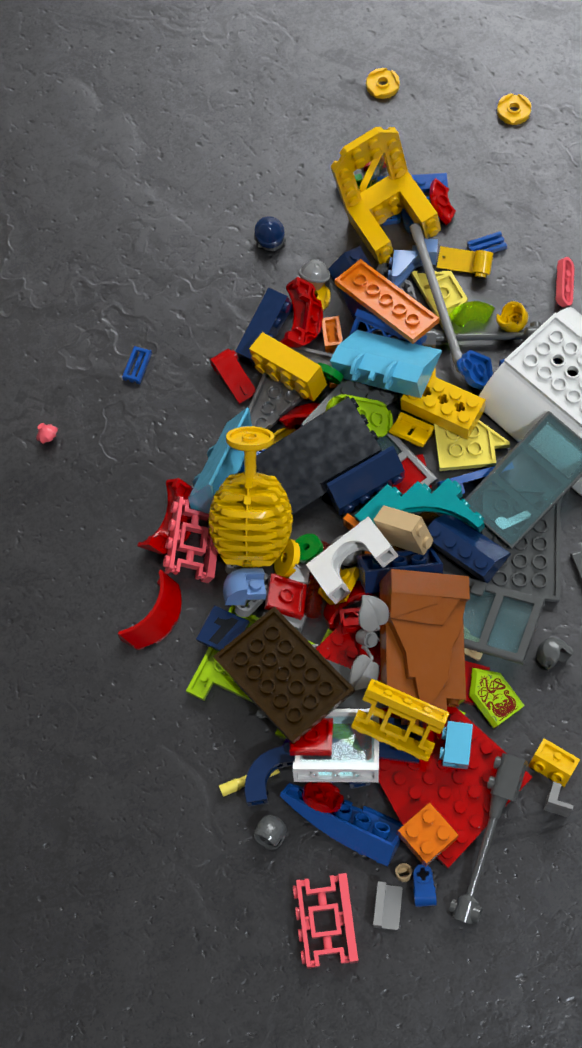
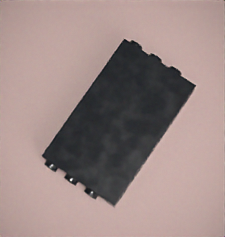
[256,396,382,514]

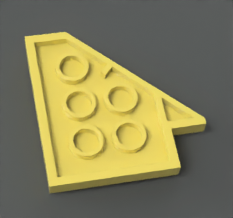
[434,420,510,471]

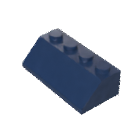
[328,246,373,327]
[327,445,405,515]
[428,514,511,583]
[356,547,443,594]

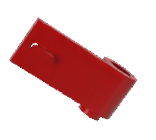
[209,348,256,404]

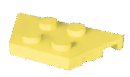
[411,271,468,329]

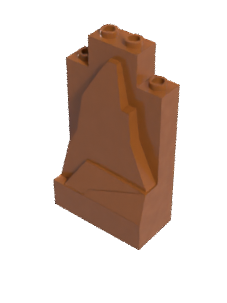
[379,569,470,727]

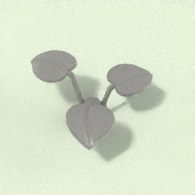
[349,595,389,690]

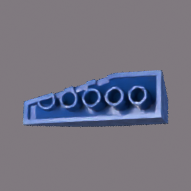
[280,783,402,867]

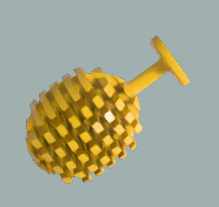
[208,426,293,568]

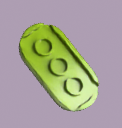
[326,394,393,438]

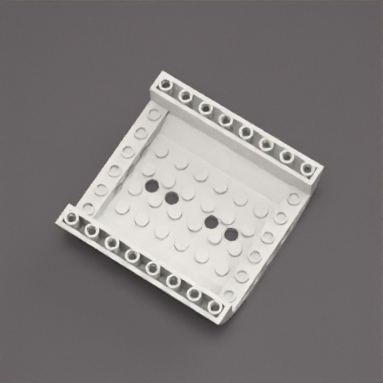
[479,307,582,496]

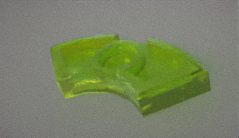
[449,301,495,327]

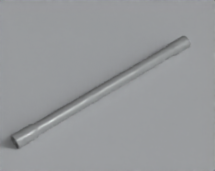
[410,223,463,372]

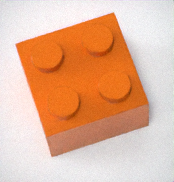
[397,803,458,867]

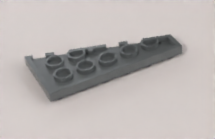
[301,379,398,426]

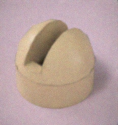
[395,863,412,882]

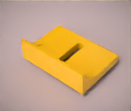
[389,412,435,447]

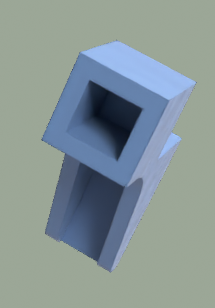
[388,239,438,287]

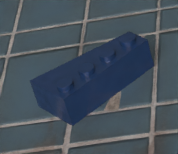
[235,287,293,364]

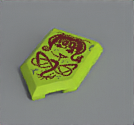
[469,668,525,729]

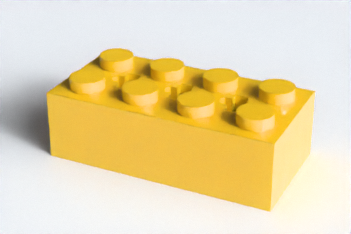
[249,332,327,401]
[401,375,486,440]

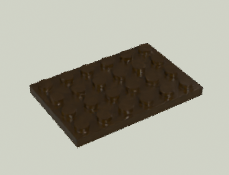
[213,607,355,744]

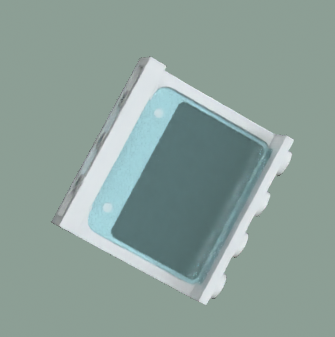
[293,708,379,782]

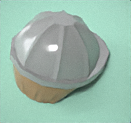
[299,259,330,290]

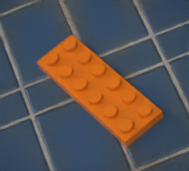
[335,259,439,344]

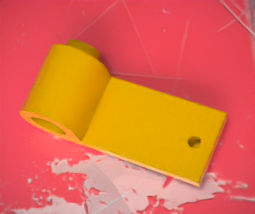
[437,246,494,278]

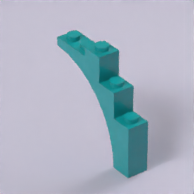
[355,478,485,533]

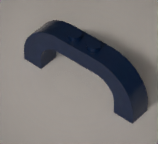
[245,739,370,807]

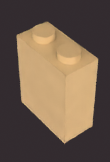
[374,505,434,555]

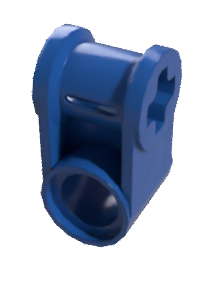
[413,864,437,907]

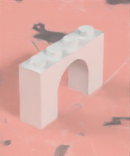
[306,516,399,604]

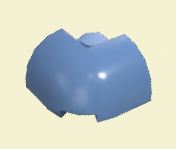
[223,568,266,605]

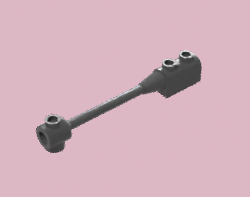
[398,321,541,348]
[449,753,528,924]

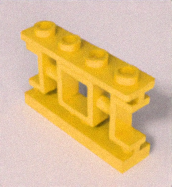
[351,679,449,761]

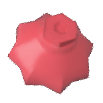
[36,423,58,444]

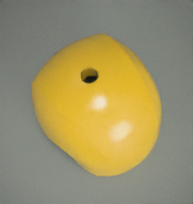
[496,301,528,332]

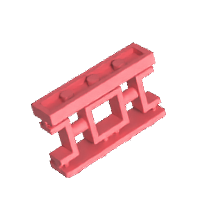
[163,496,218,583]
[293,873,358,969]

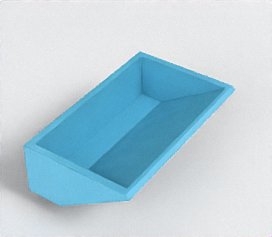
[330,330,442,398]
[188,407,252,514]

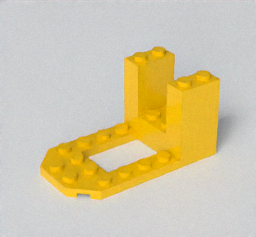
[331,127,441,265]

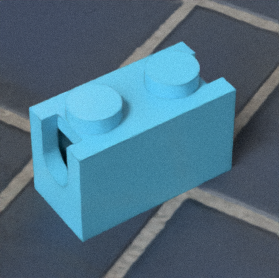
[439,721,473,769]

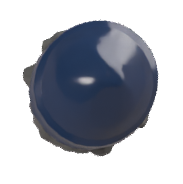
[254,216,286,251]

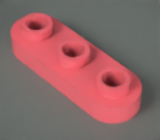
[555,257,574,308]

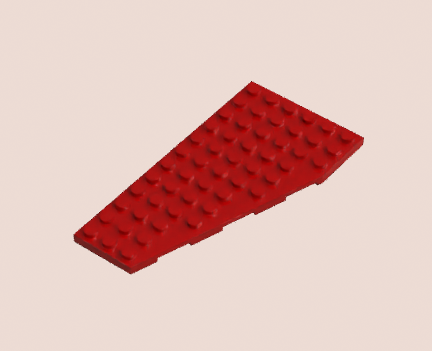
[316,614,532,869]

